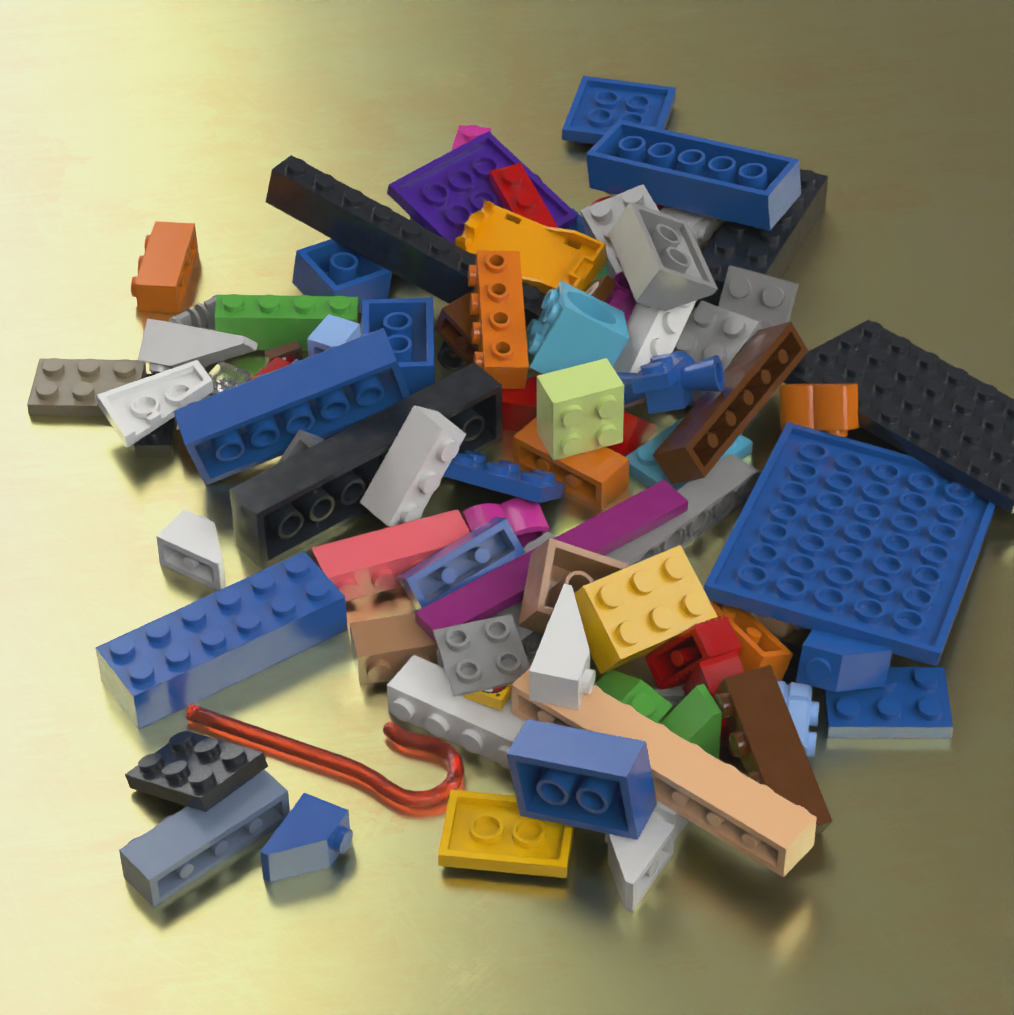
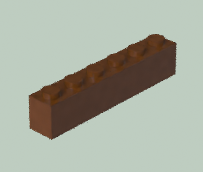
[653,322,808,485]

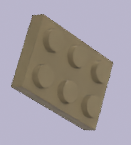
[27,357,146,417]

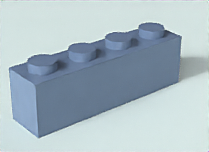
[119,769,290,908]

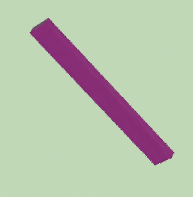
[415,480,688,642]

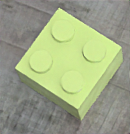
[537,358,624,461]

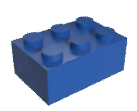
[362,297,435,396]
[506,719,657,840]

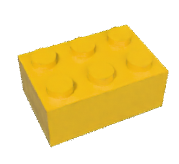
[574,545,718,674]

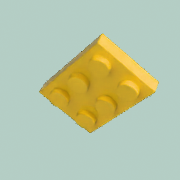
[438,790,574,878]

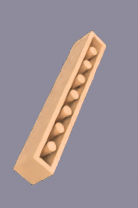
[511,668,817,877]

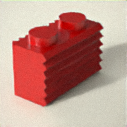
[645,615,742,689]

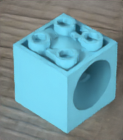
[526,281,629,374]

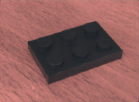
[124,731,268,812]

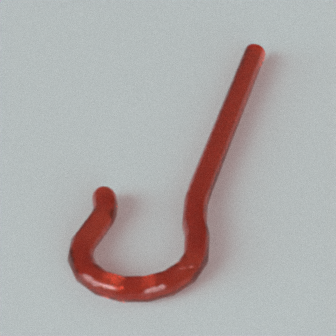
[186,704,465,808]

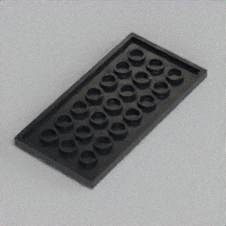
[784,320,1014,514]

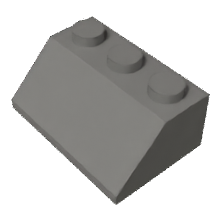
[608,202,718,311]

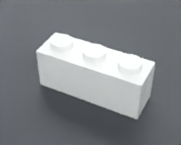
[360,405,466,527]

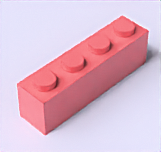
[312,509,470,601]

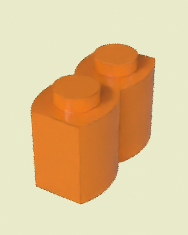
[779,384,859,437]

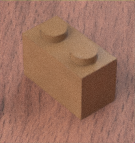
[349,613,438,685]

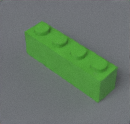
[214,294,359,351]

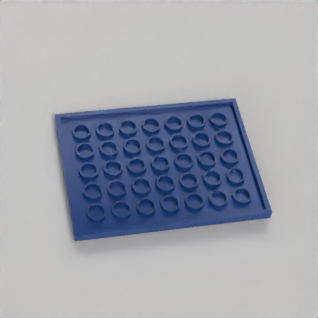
[703,422,997,666]

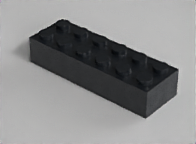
[694,169,828,308]

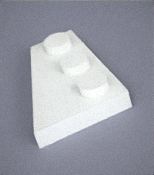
[97,360,214,448]

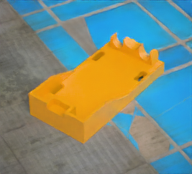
[455,200,607,294]

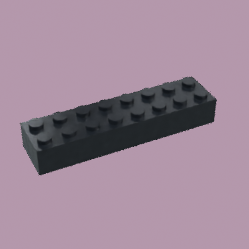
[230,363,503,570]

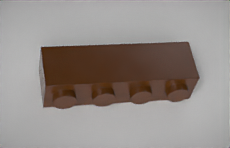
[714,665,832,835]

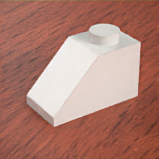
[156,509,226,591]
[605,816,675,912]

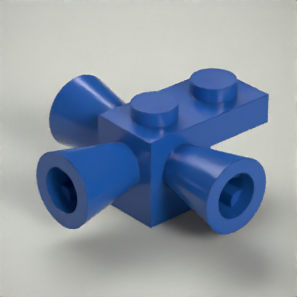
[616,351,725,414]

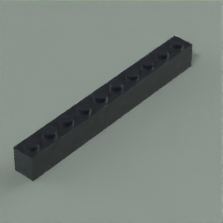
[266,155,546,329]

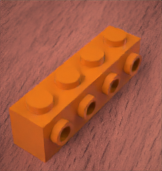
[468,250,529,389]

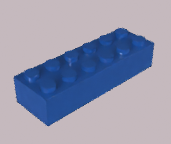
[586,120,801,231]
[173,328,410,485]
[95,551,348,730]

